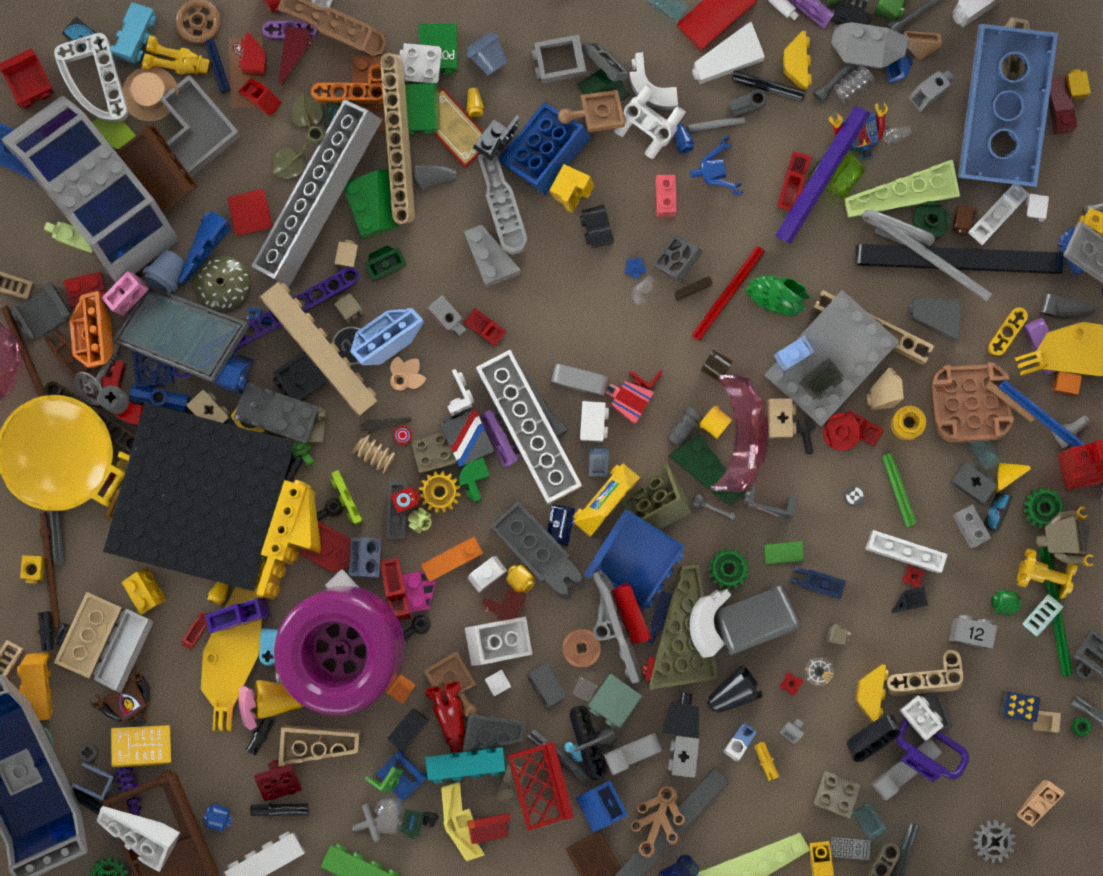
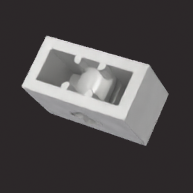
[952,504,991,549]
[668,736,699,778]

